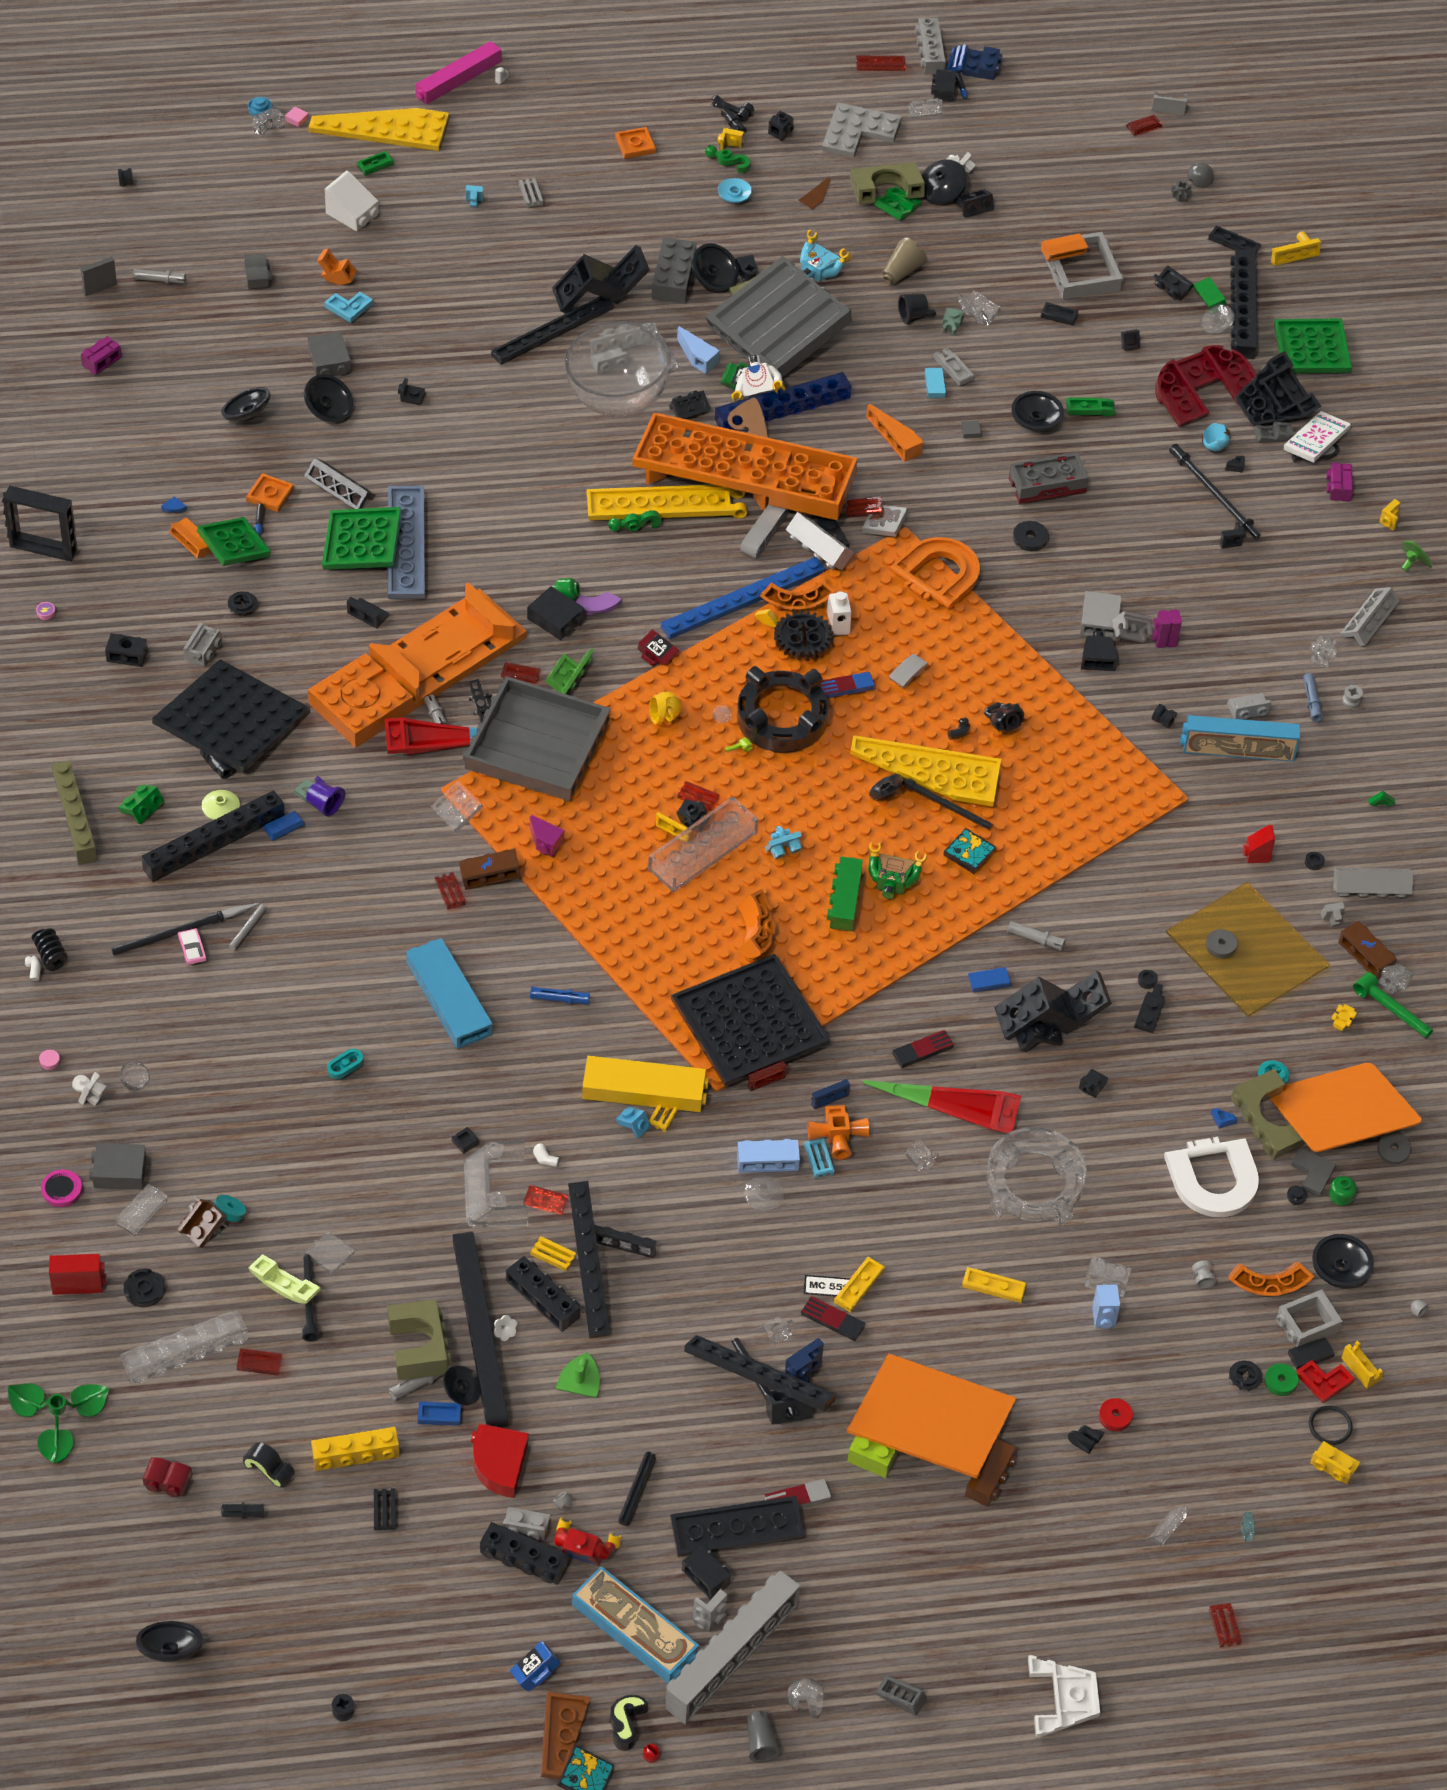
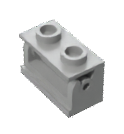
[183,623,222,667]

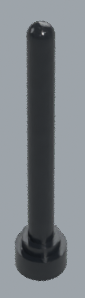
[302,1254,319,1342]

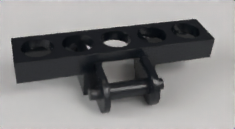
[469,679,493,723]

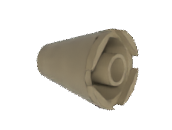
[882,238,927,284]

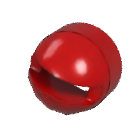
[643,1743,661,1763]

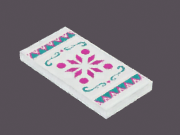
[1284,411,1351,463]

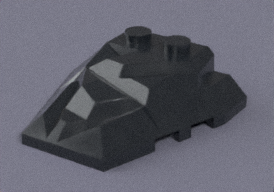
[1235,351,1322,427]

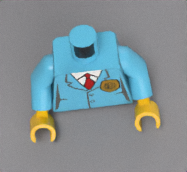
[800,229,851,282]

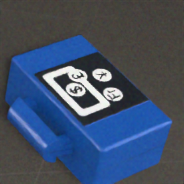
[510,1641,561,1691]

